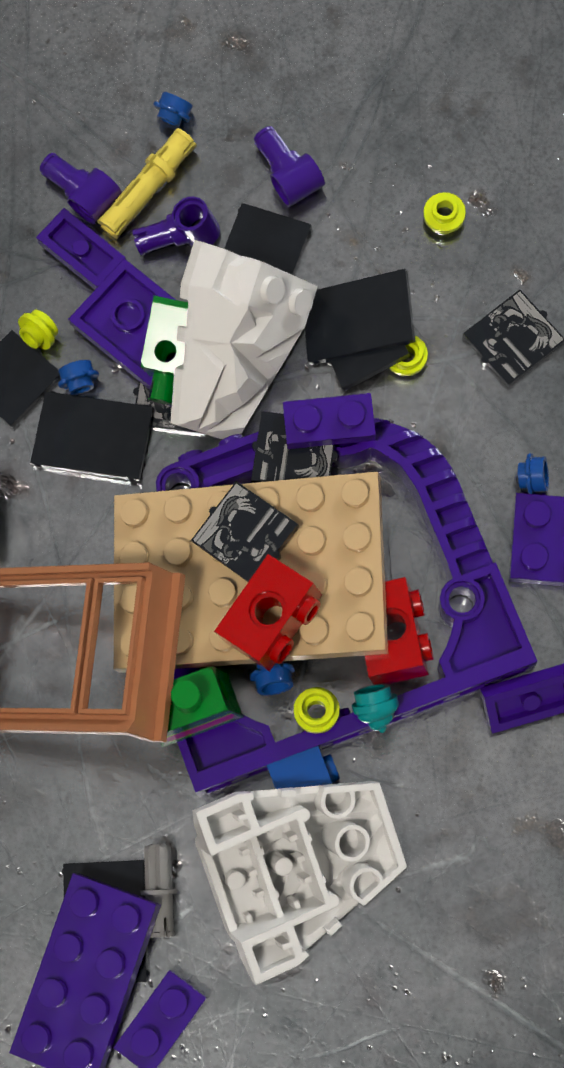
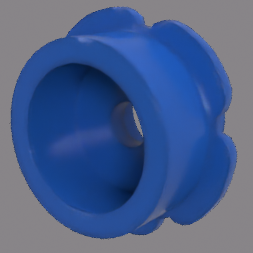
[153,92,193,127]
[58,360,99,395]
[518,453,549,494]
[250,661,295,696]

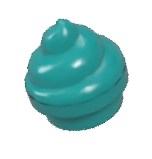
[352,684,399,733]

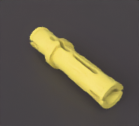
[97,128,197,239]

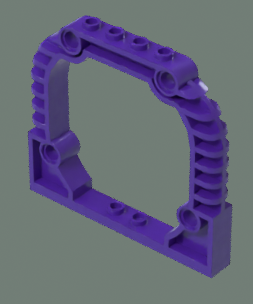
[156,418,538,798]

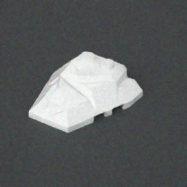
[170,240,318,440]
[192,781,407,985]

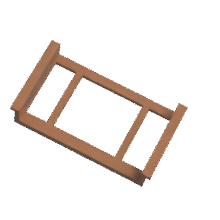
[0,562,186,743]

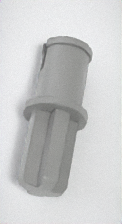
[141,844,177,938]

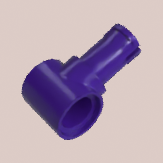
[254,126,325,207]
[40,152,122,225]
[133,196,220,256]

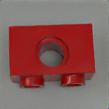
[214,554,322,672]
[365,577,434,685]

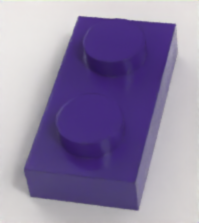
[36,208,126,289]
[283,393,376,449]
[480,664,564,734]
[113,970,208,1068]

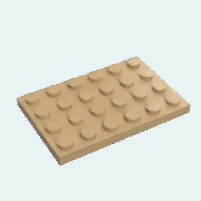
[113,472,388,673]

